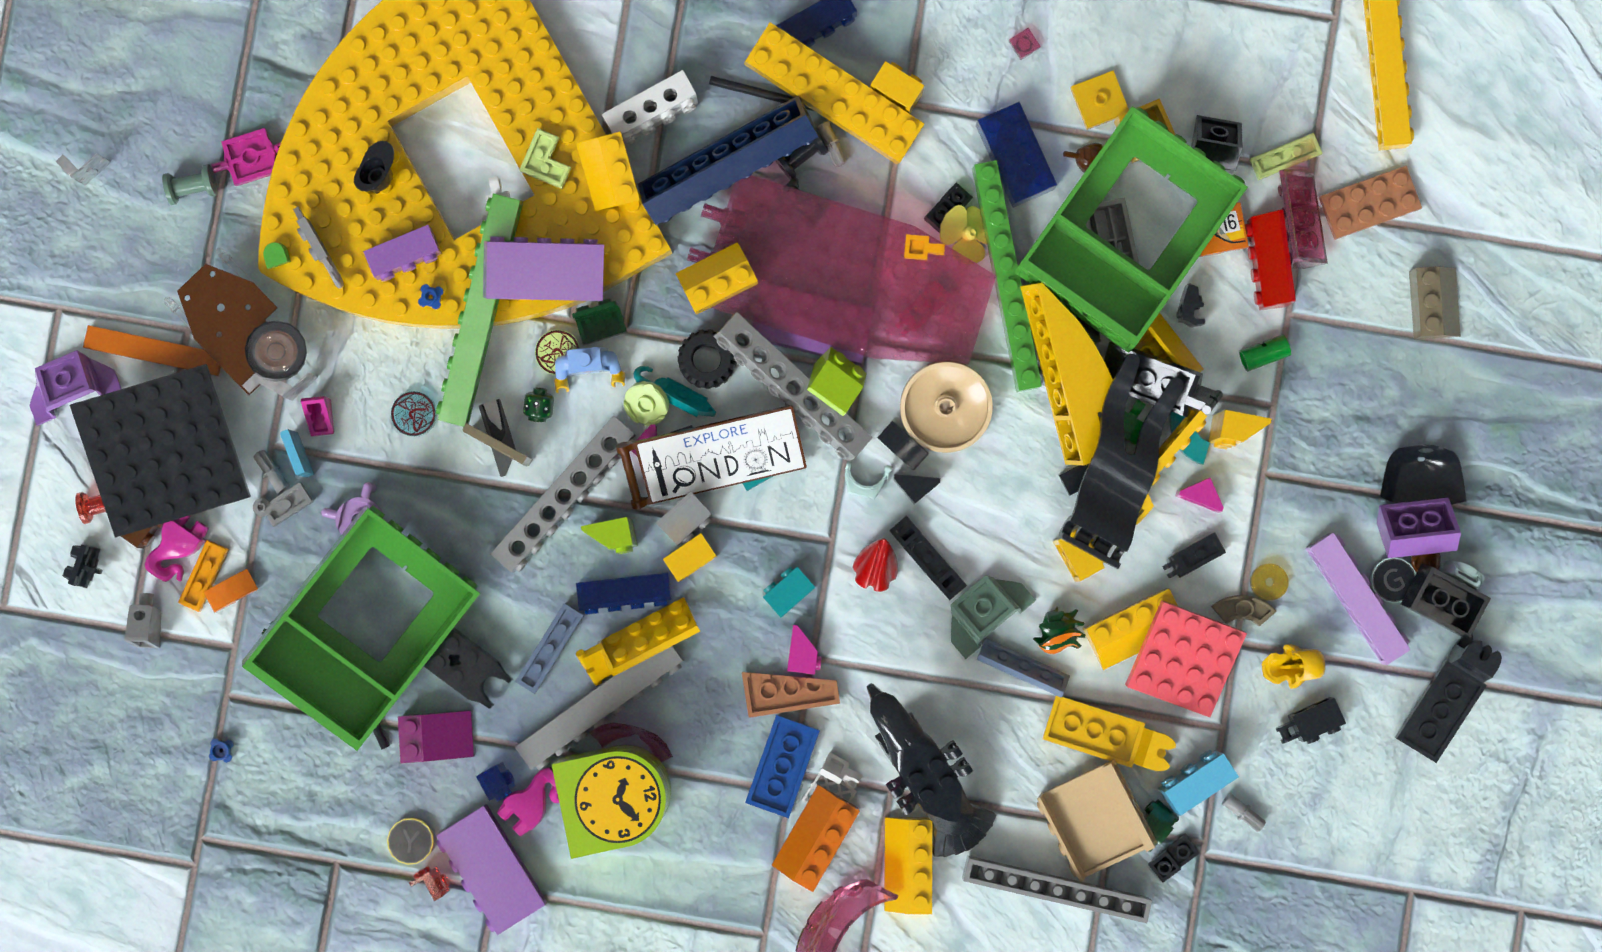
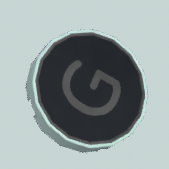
[1369,558,1416,603]

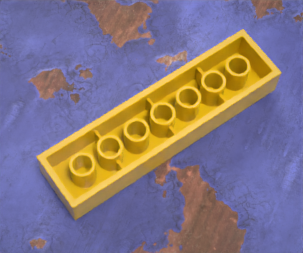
[744,22,924,165]

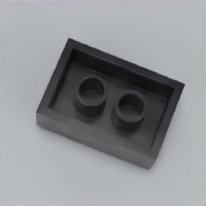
[1400,563,1491,639]

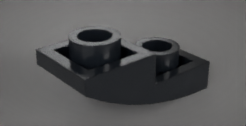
[924,182,973,233]
[877,421,929,470]
[1148,833,1200,883]

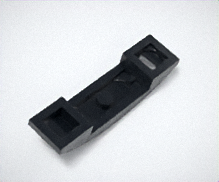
[889,515,967,601]

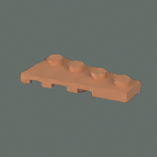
[742,672,840,718]

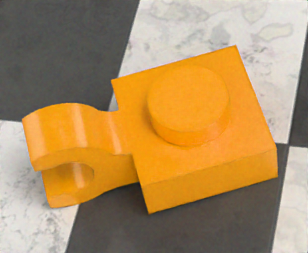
[904,234,945,260]

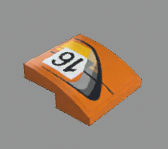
[1199,202,1249,257]

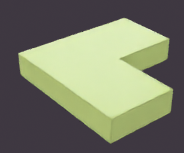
[519,128,572,189]

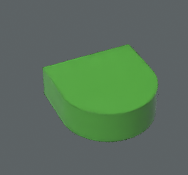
[263,242,291,269]

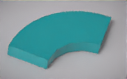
[1169,412,1210,465]

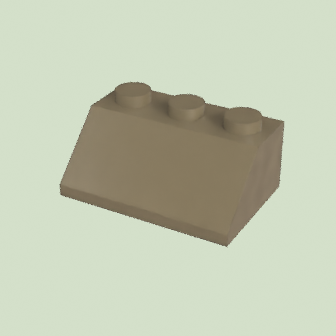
[1409,266,1461,340]

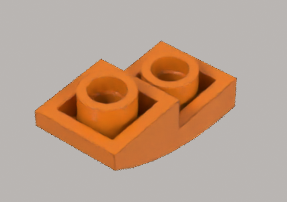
[204,569,258,613]

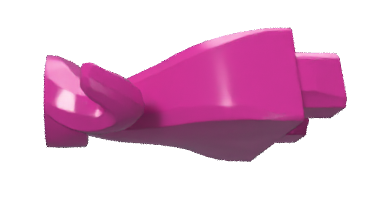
[145,515,209,582]
[497,767,559,836]

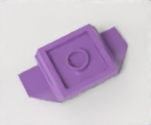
[29,350,121,426]

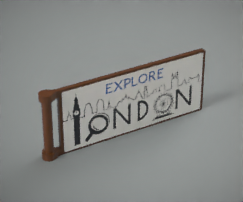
[616,405,807,510]

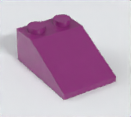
[398,710,474,763]

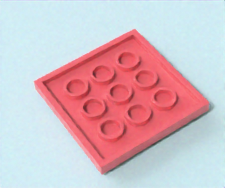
[1125,600,1247,717]

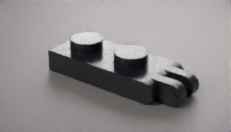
[1162,532,1226,578]

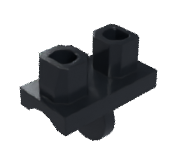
[62,544,103,588]

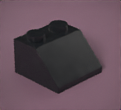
[1191,115,1243,171]

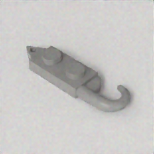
[293,207,344,288]

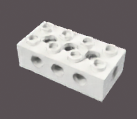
[602,70,698,147]

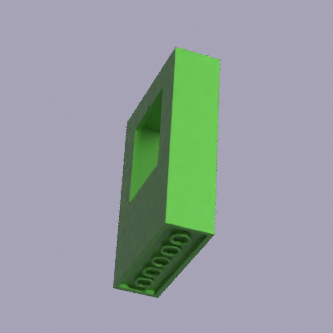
[1014,106,1248,353]
[242,505,480,751]

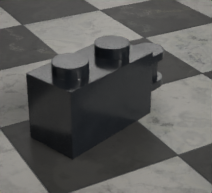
[1275,697,1346,744]

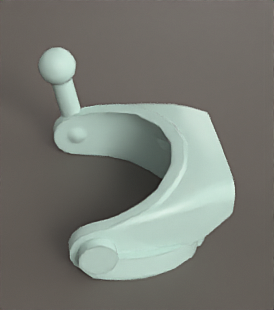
[844,461,892,500]
[1439,561,1485,591]

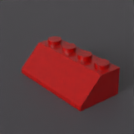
[1245,210,1296,310]

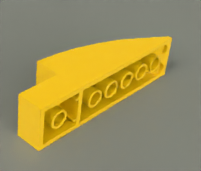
[1020,283,1113,465]

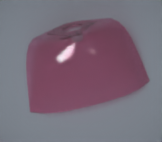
[589,722,673,763]

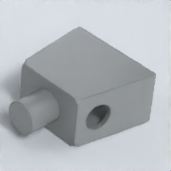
[124,593,161,648]

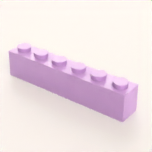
[1305,533,1411,665]

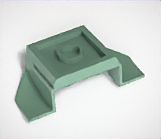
[951,575,1036,659]

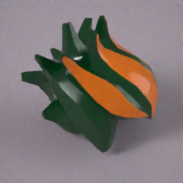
[1033,607,1086,654]

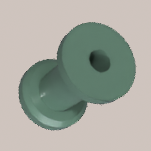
[162,164,218,205]

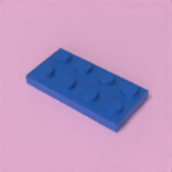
[745,715,820,818]

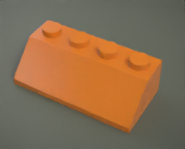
[771,785,860,892]

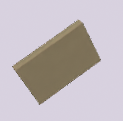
[462,423,533,467]

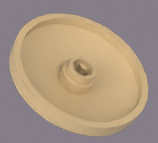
[900,360,993,453]

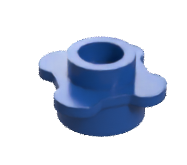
[418,284,444,309]
[209,738,234,763]

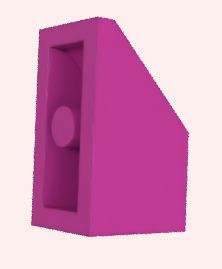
[787,625,822,675]

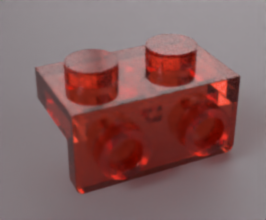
[409,866,450,901]

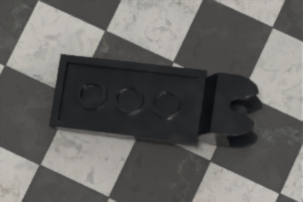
[1395,635,1502,763]

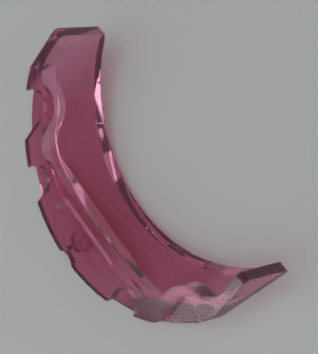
[795,879,898,952]

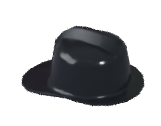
[354,141,394,194]

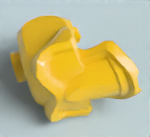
[1261,644,1326,689]

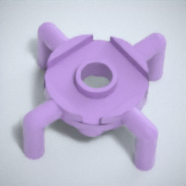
[321,482,382,535]

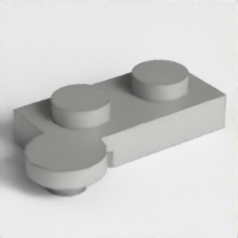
[253,482,314,527]

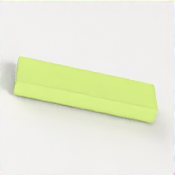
[1250,133,1323,181]

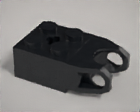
[424,628,513,709]

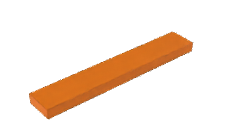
[83,325,221,376]

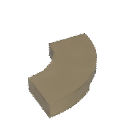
[1211,595,1277,626]

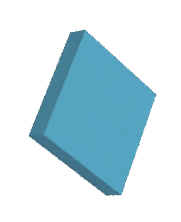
[280,429,314,478]

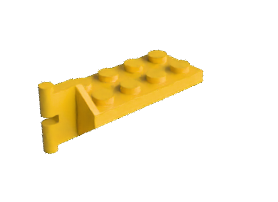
[576,597,700,686]

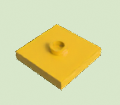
[1070,70,1129,130]

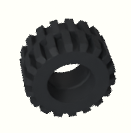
[677,329,736,389]

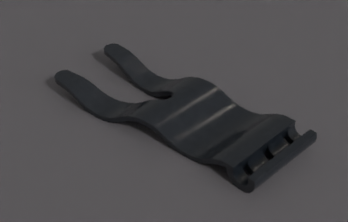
[1059,353,1184,569]

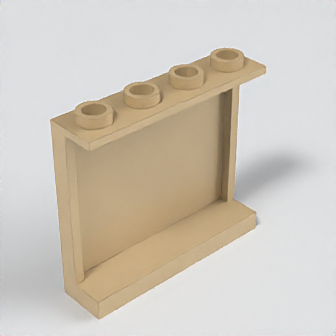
[1037,759,1158,882]

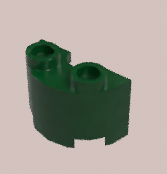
[1144,799,1179,852]

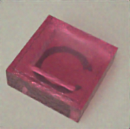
[1009,28,1041,60]

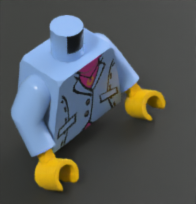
[554,347,625,393]

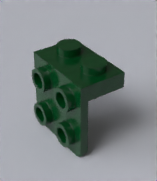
[572,299,627,345]

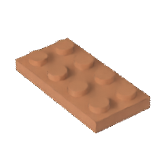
[1319,166,1422,240]

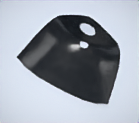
[1380,444,1467,505]

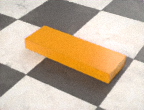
[178,540,229,612]

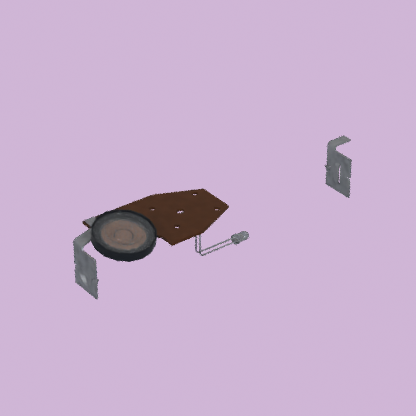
[55,153,317,401]

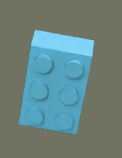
[1158,750,1239,816]

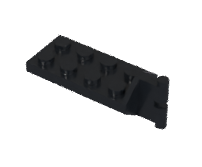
[1104,341,1223,417]

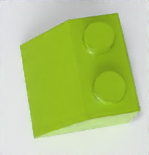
[807,347,867,416]

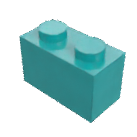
[763,567,816,618]

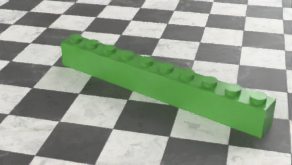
[972,160,1042,392]
[436,193,524,427]

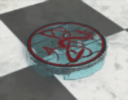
[391,391,437,437]

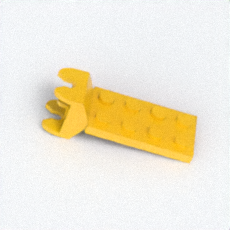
[1136,408,1207,525]
[1043,696,1176,771]

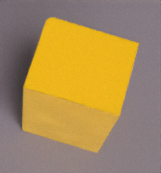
[663,533,717,582]

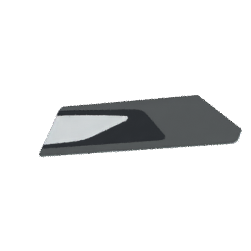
[479,399,516,477]

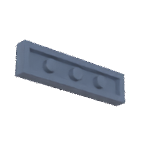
[515,603,584,694]
[977,638,1070,697]

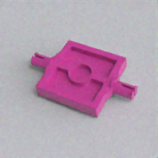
[211,128,281,186]

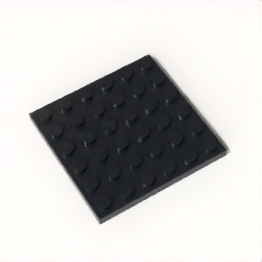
[69,364,251,538]

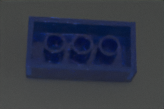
[976,102,1057,208]

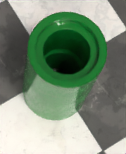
[1239,334,1291,372]

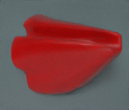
[853,538,898,592]

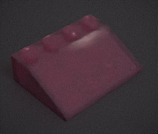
[1278,169,1328,269]

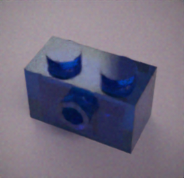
[476,762,516,802]

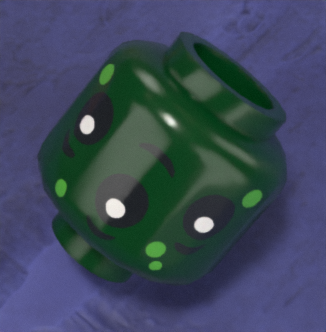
[523,387,554,422]

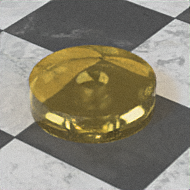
[1250,564,1288,601]

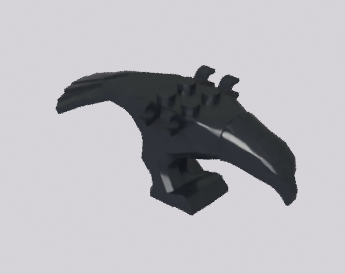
[866,683,997,857]

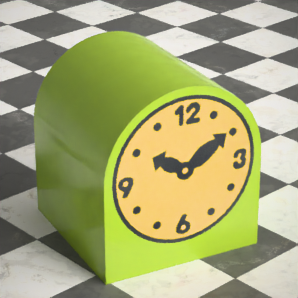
[552,745,671,859]

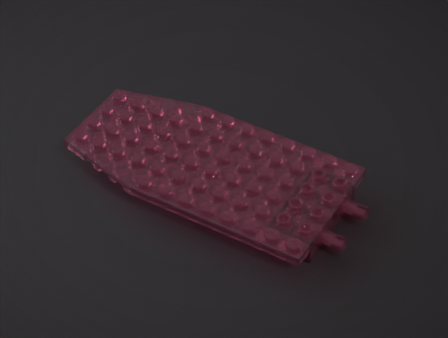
[687,175,996,365]

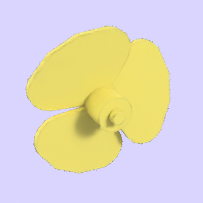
[939,205,987,265]

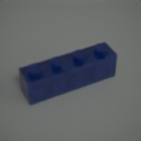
[776,0,857,47]
[576,572,672,615]

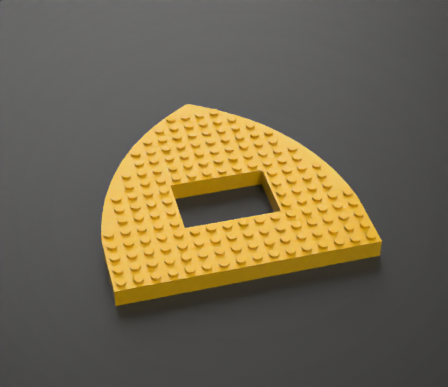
[258,0,673,329]

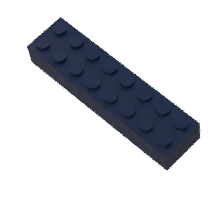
[638,96,818,225]

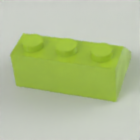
[581,517,638,554]

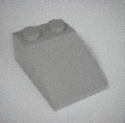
[656,491,712,546]

